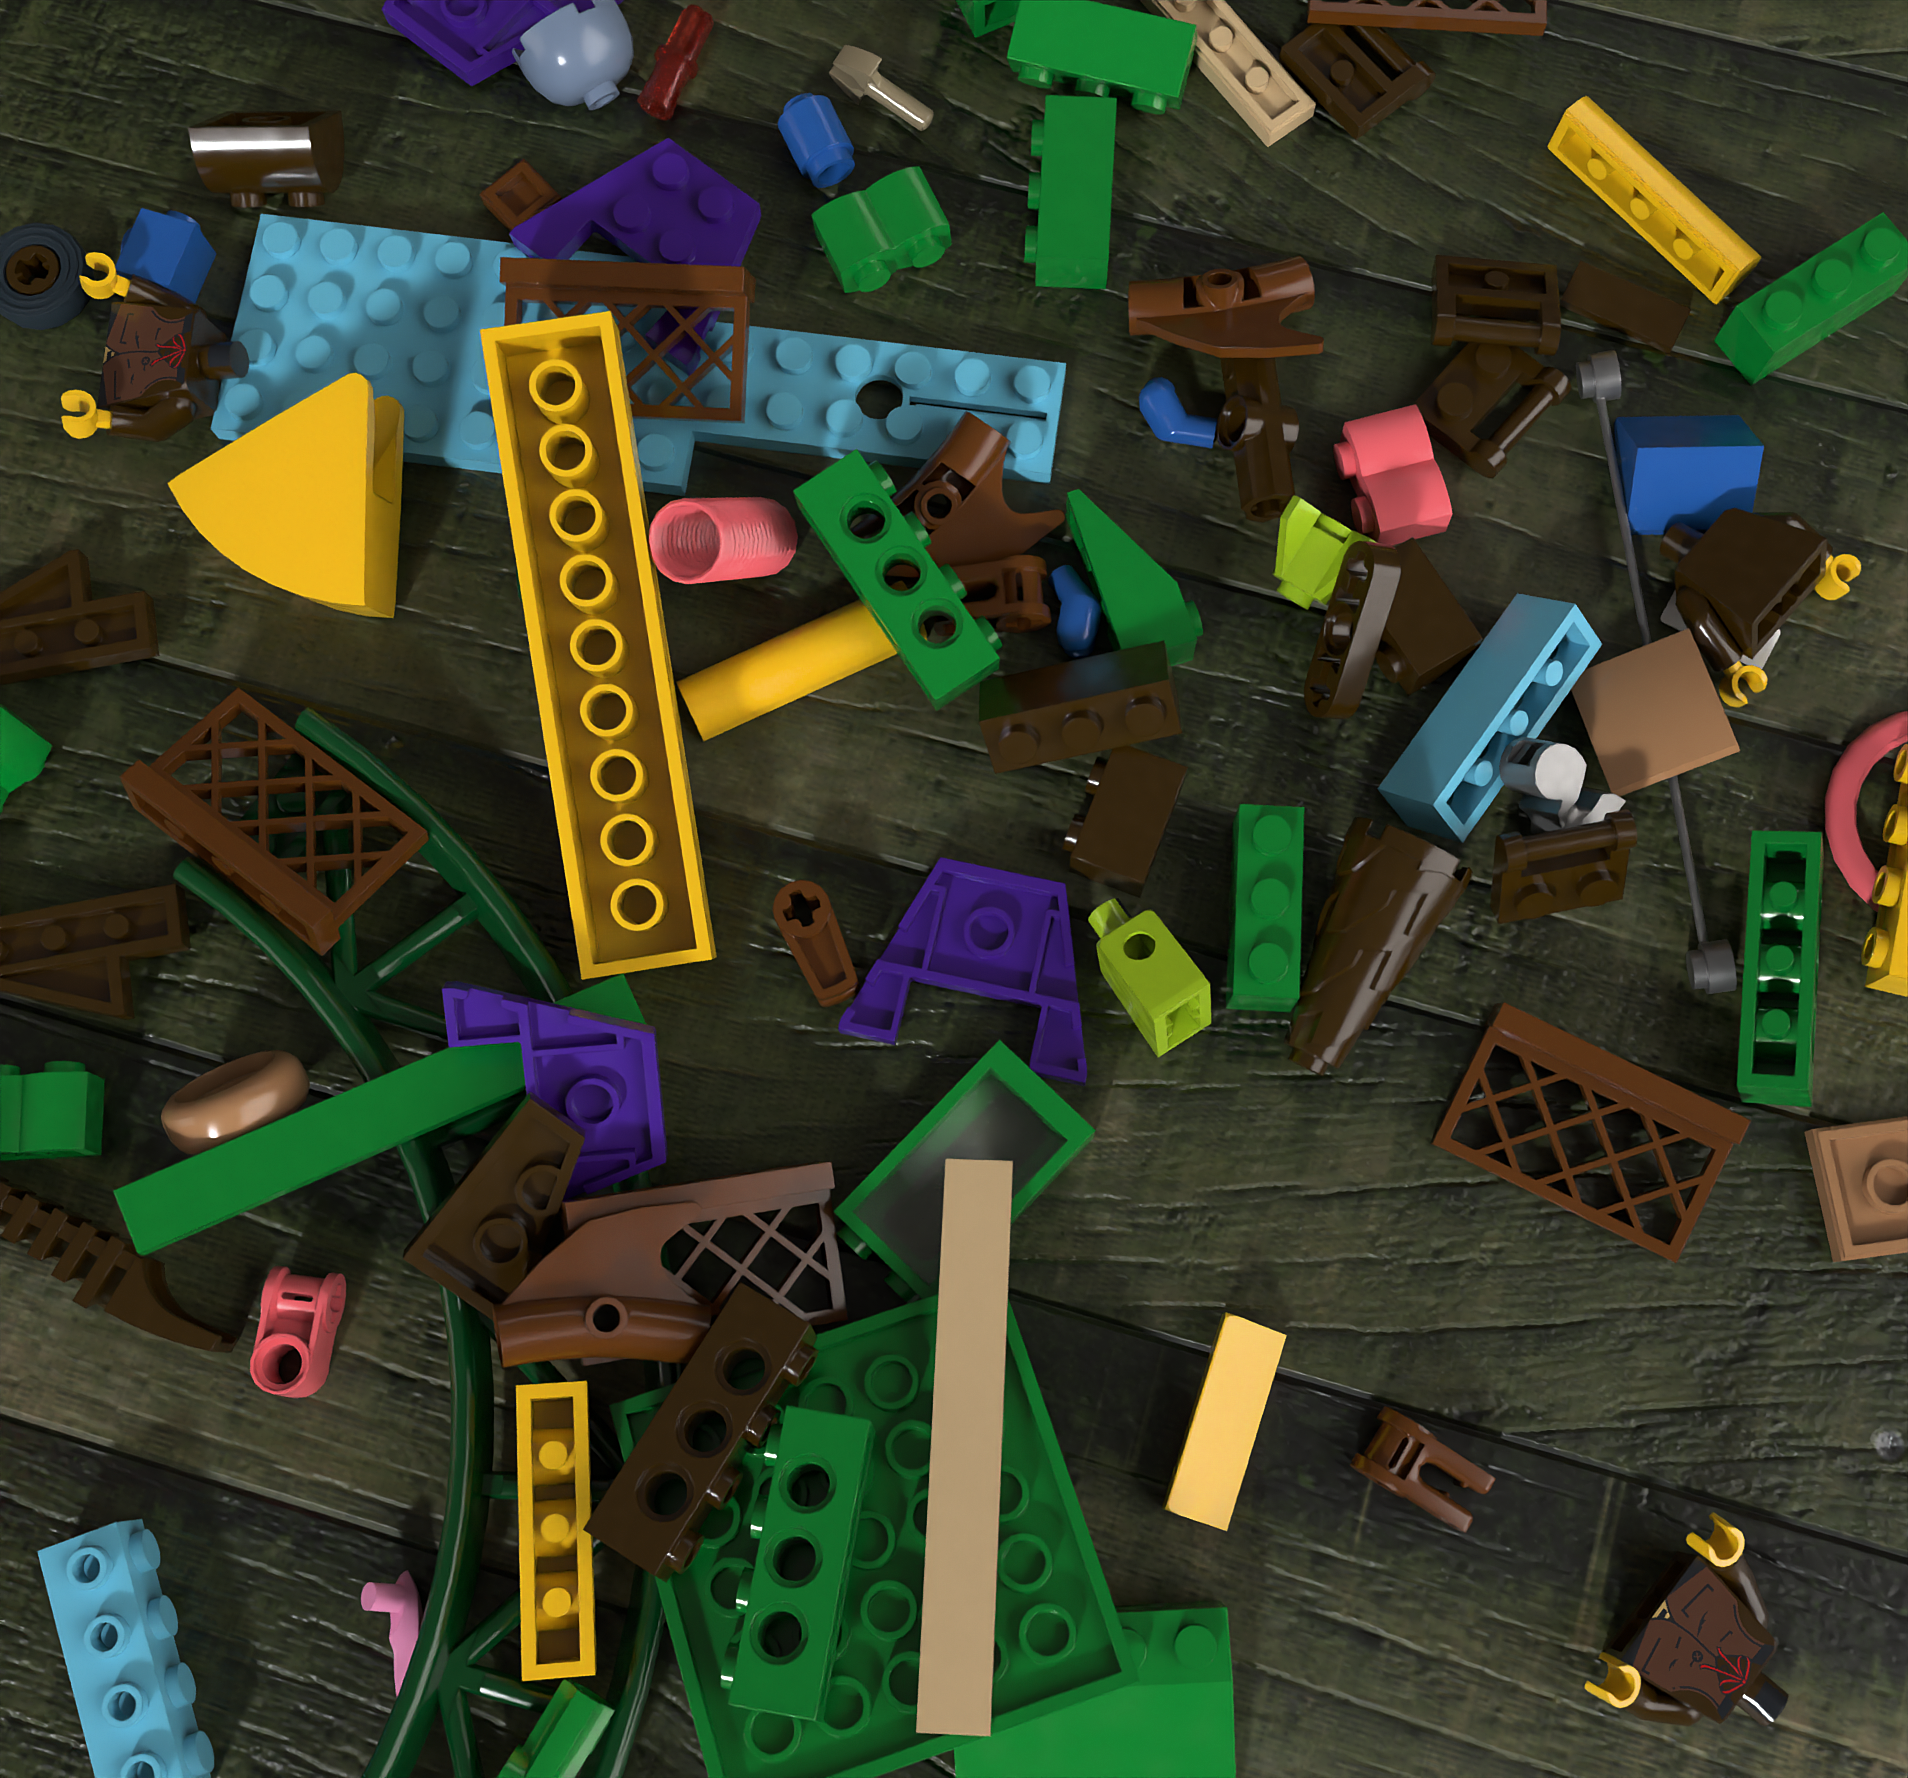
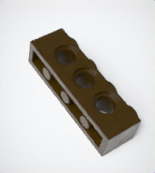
[583,1282,819,1583]

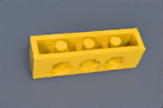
[516,1381,597,1681]

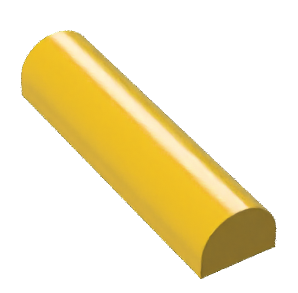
[1547,96,1761,305]
[676,580,927,741]

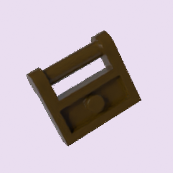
[1279,0,1436,140]
[1431,255,1561,356]
[1413,342,1572,478]
[1490,809,1637,924]

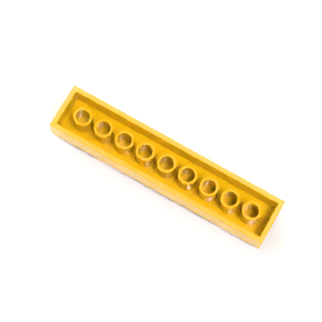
[480,311,717,980]

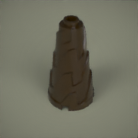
[1284,817,1473,1076]

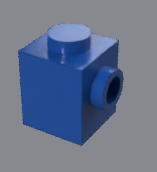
[115,208,217,303]

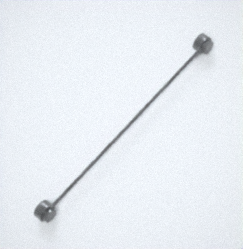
[1576,350,1737,994]

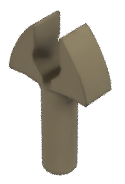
[829,45,934,131]

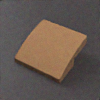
[1571,628,1740,797]

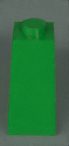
[1066,489,1203,666]

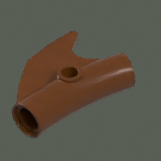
[1128,255,1324,358]
[850,411,1065,578]
[492,1202,711,1368]

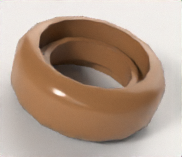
[161,1050,310,1154]

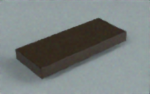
[1559,260,1691,354]

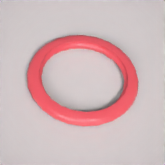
[1825,710,1908,912]

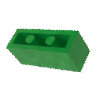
[1006,0,1197,115]
[1024,95,1117,289]
[1714,212,1908,386]
[1226,804,1305,1012]

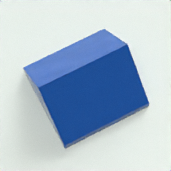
[1614,415,1764,535]

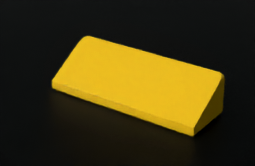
[1162,1312,1287,1531]

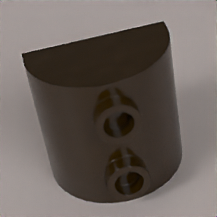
[188,110,344,208]

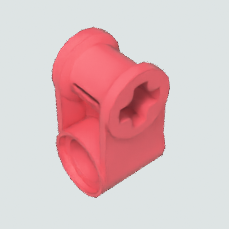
[250,1265,346,1398]

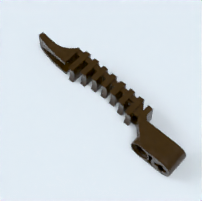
[0,1175,240,1353]

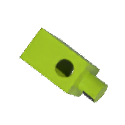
[1088,898,1211,1058]

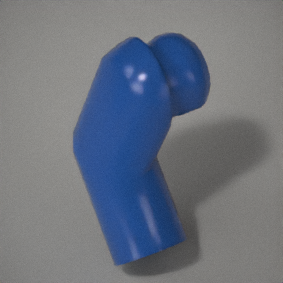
[1139,377,1217,448]
[1048,565,1102,659]

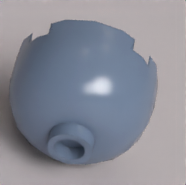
[512,0,634,110]

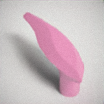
[361,1570,423,1696]

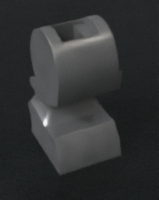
[1499,737,1626,834]

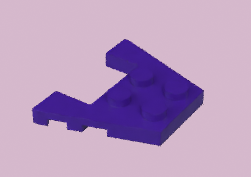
[382,0,623,86]
[509,138,762,376]
[838,857,1087,1086]
[442,981,668,1200]

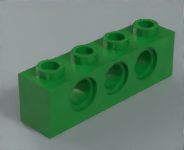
[793,449,1003,711]
[1737,830,1824,1107]
[721,1405,876,1723]

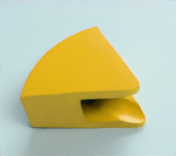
[168,373,404,618]

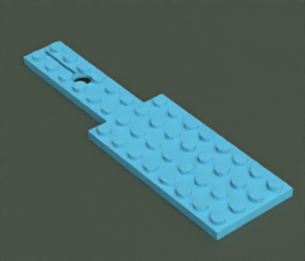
[211,214,1066,496]

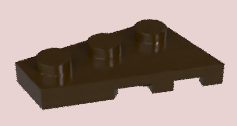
[402,1091,585,1320]

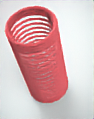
[648,497,798,584]

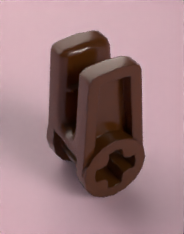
[933,555,1051,636]
[773,880,860,1007]
[1350,1406,1496,1533]

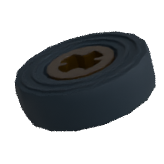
[0,223,95,330]

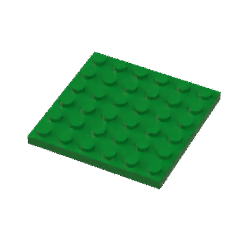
[609,1293,1140,1778]

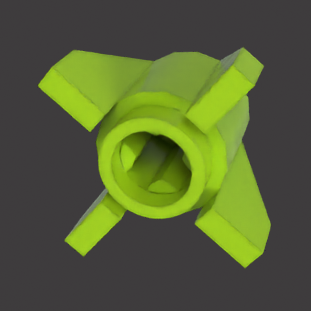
[1272,495,1377,610]

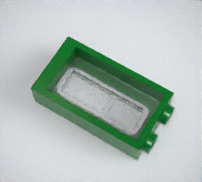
[834,1040,1096,1304]

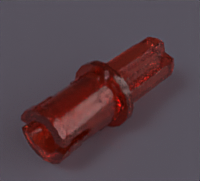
[637,4,714,120]

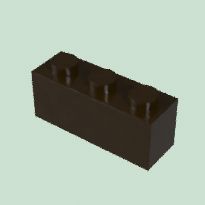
[979,640,1182,774]

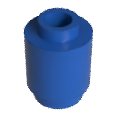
[777,93,855,188]

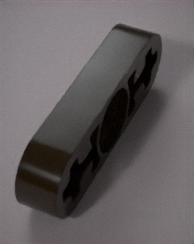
[1304,541,1401,719]

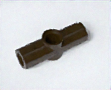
[1217,357,1299,523]

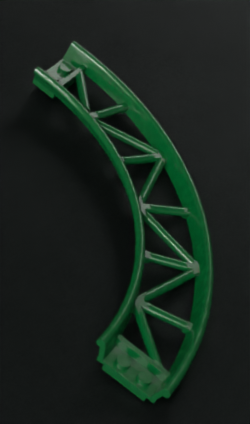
[173,707,683,1778]

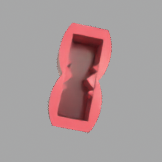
[1333,404,1453,545]

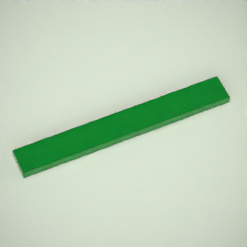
[113,973,646,1256]

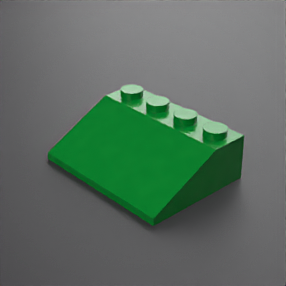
[954,1600,1236,1778]

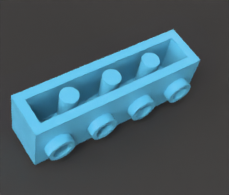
[1378,593,1602,843]
[37,1519,214,1778]

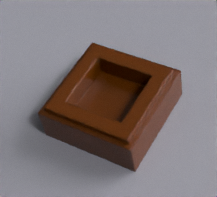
[479,159,562,232]

